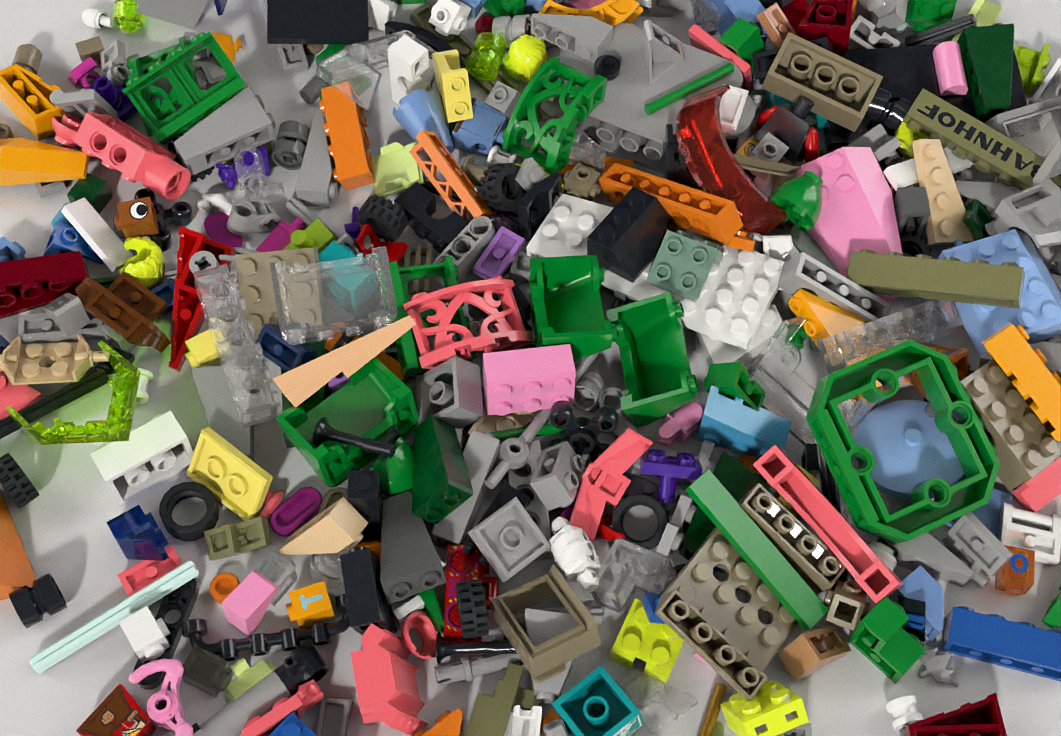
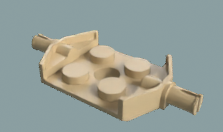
[0,333,112,385]

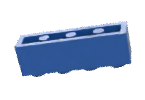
[941,606,1061,682]

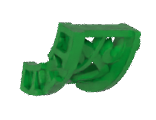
[126,36,201,137]
[502,56,607,175]

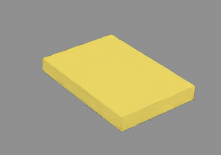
[186,427,273,521]

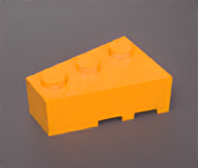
[0,64,68,141]

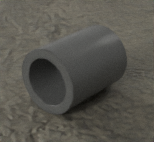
[299,76,327,104]

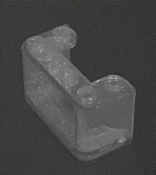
[270,246,397,345]

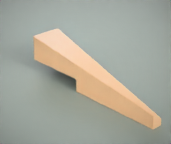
[273,315,416,408]

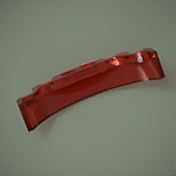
[676,84,788,234]

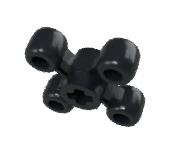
[113,188,193,252]
[547,402,618,463]

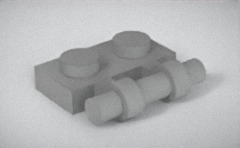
[942,512,1013,587]

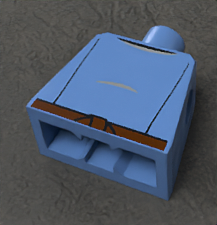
[452,97,507,157]

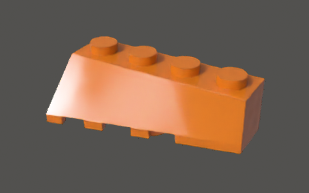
[319,81,376,191]
[0,490,36,601]

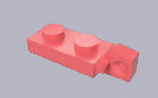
[241,680,324,736]

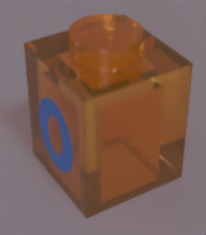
[995,545,1035,596]

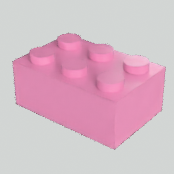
[483,344,576,416]

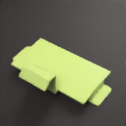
[225,658,276,702]

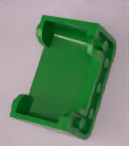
[529,255,617,362]
[606,291,699,428]
[276,357,418,488]

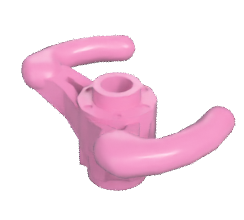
[129,659,193,736]

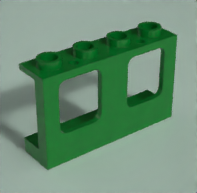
[122,31,248,146]
[382,255,476,377]

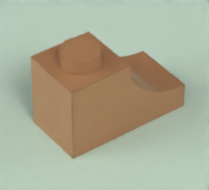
[778,625,851,680]

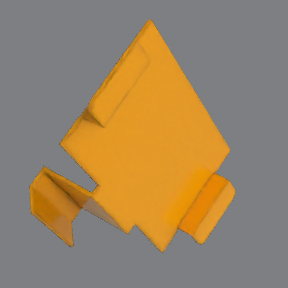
[212,32,243,62]

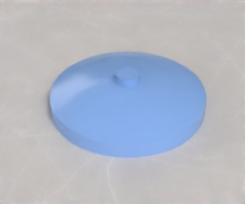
[854,400,966,501]

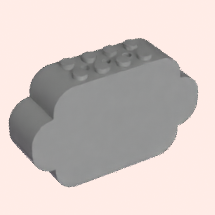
[557,23,756,175]

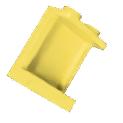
[432,49,473,123]

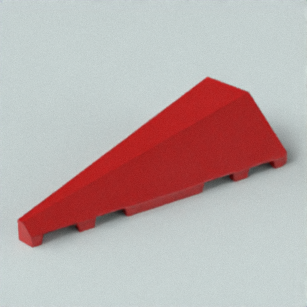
[168,226,236,372]

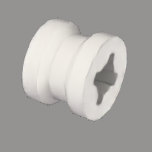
[885,695,923,731]

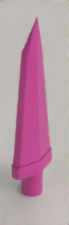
[236,217,305,282]

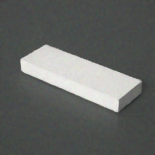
[61,197,134,272]

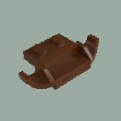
[75,271,170,353]

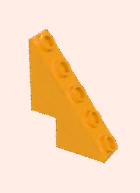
[787,288,881,411]

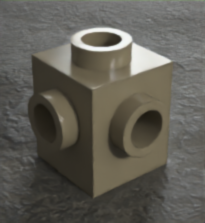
[563,162,602,201]
[823,580,870,631]

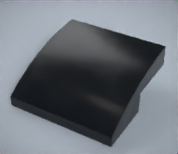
[517,172,562,242]

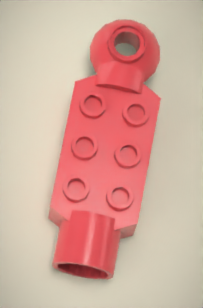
[52,111,191,202]

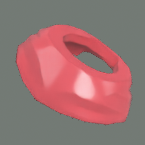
[401,611,438,659]

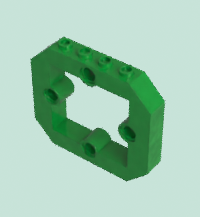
[806,340,1000,544]

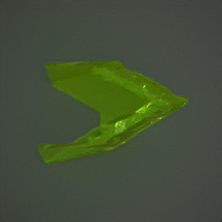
[6,340,140,445]

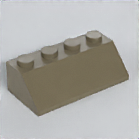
[761,32,883,132]

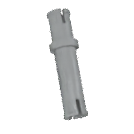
[434,653,524,687]

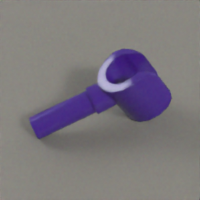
[344,206,360,239]

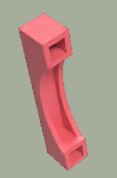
[753,445,903,604]

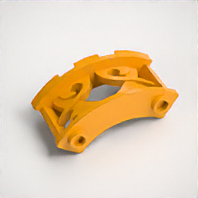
[538,0,643,27]

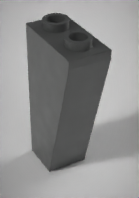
[380,490,447,604]

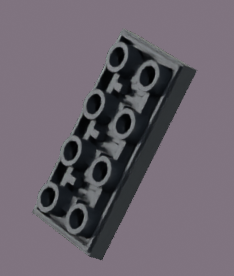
[267,0,369,45]

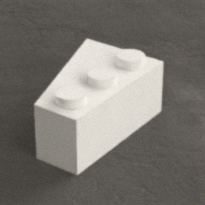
[694,304,785,373]

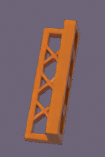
[409,130,494,223]

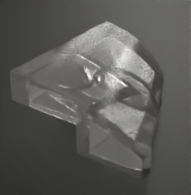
[615,669,699,735]

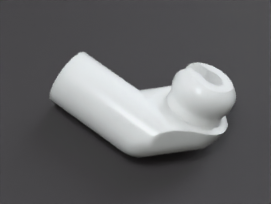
[197,193,233,217]

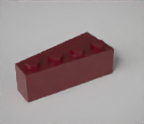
[797,0,853,54]
[0,251,90,319]

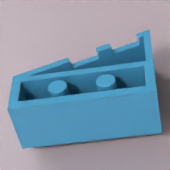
[697,385,792,458]

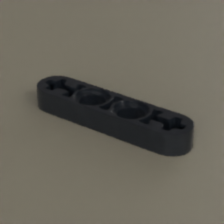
[133,578,199,690]

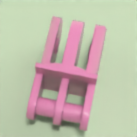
[656,402,703,448]

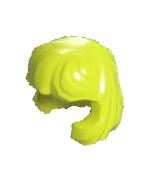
[503,34,549,83]
[120,236,165,289]

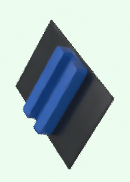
[898,596,926,642]

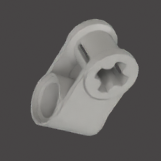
[227,197,282,236]

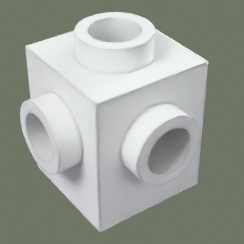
[428,0,472,36]

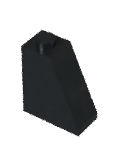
[347,470,384,542]
[339,546,398,635]

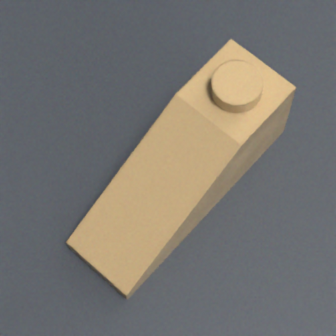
[278,497,368,555]

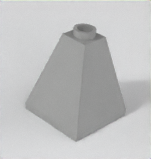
[524,608,579,704]

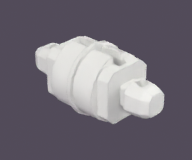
[549,517,601,592]

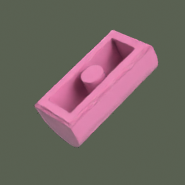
[932,41,968,96]

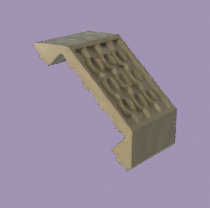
[655,483,846,701]

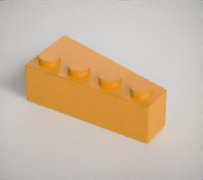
[981,322,1061,442]

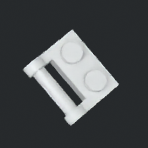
[998,502,1061,566]

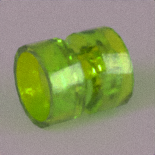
[466,32,506,81]

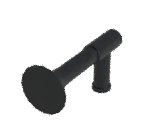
[313,417,401,458]
[436,632,517,665]

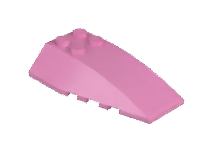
[787,147,903,303]

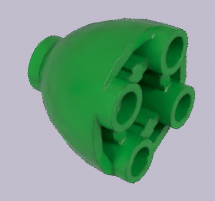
[767,171,823,233]
[368,436,414,497]

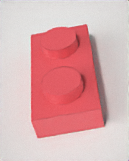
[117,545,183,597]

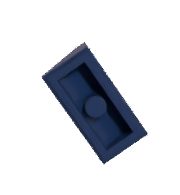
[253,324,316,372]

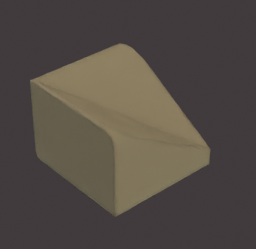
[75,36,104,65]

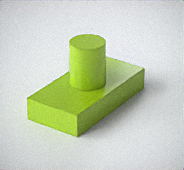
[283,218,337,255]

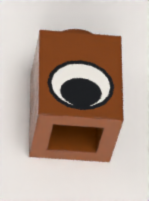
[114,197,159,238]

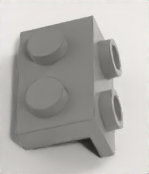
[846,124,901,162]

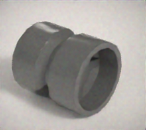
[271,120,310,170]

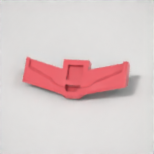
[569,428,654,543]

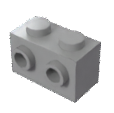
[530,441,585,511]

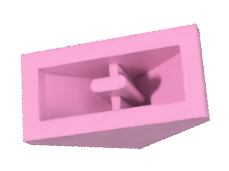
[222,570,279,637]

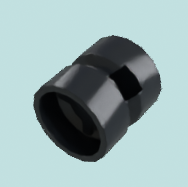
[864,87,911,132]
[9,573,68,628]

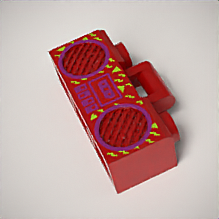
[444,545,499,642]

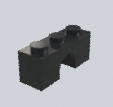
[394,181,469,254]

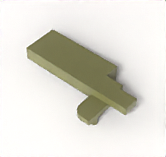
[465,663,541,736]

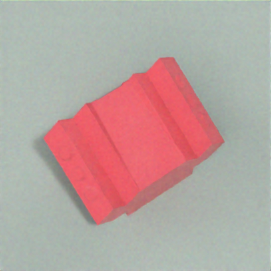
[350,623,428,736]

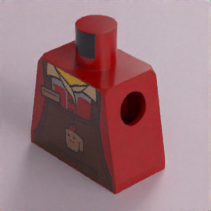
[76,683,156,736]

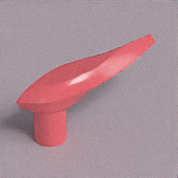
[259,487,284,519]

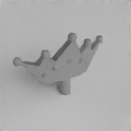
[918,640,958,687]

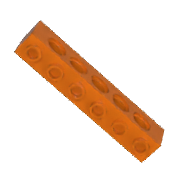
[598,163,743,244]

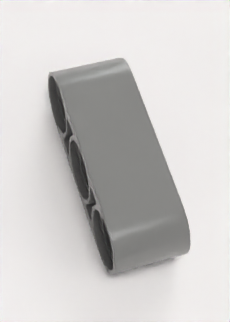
[433,216,496,288]

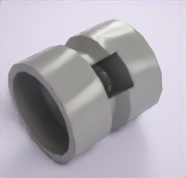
[492,14,535,49]

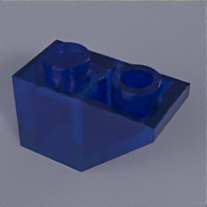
[106,505,169,561]

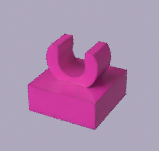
[68,57,100,89]

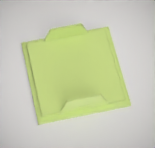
[372,141,424,197]

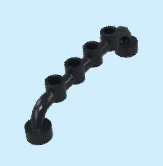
[181,594,350,662]

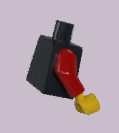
[751,96,819,165]

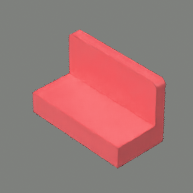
[1012,457,1061,513]

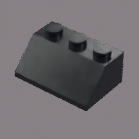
[587,186,678,283]

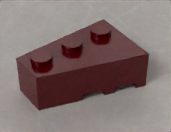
[903,693,1007,736]

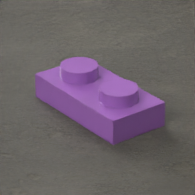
[473,226,525,280]

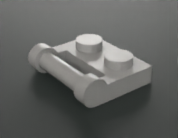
[50,88,117,120]

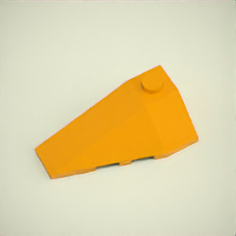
[0,137,90,186]

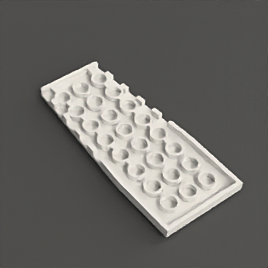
[526,194,786,350]

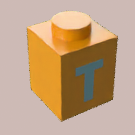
[286,581,335,628]

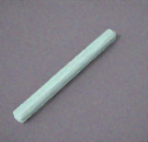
[30,560,199,673]

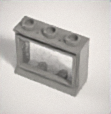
[985,95,1061,159]

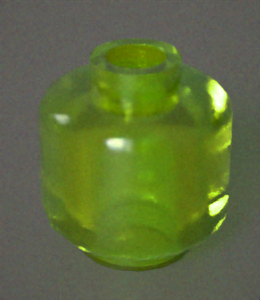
[113,0,146,33]

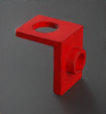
[354,224,408,266]

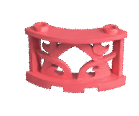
[403,276,535,369]

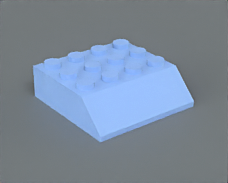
[938,229,1061,356]

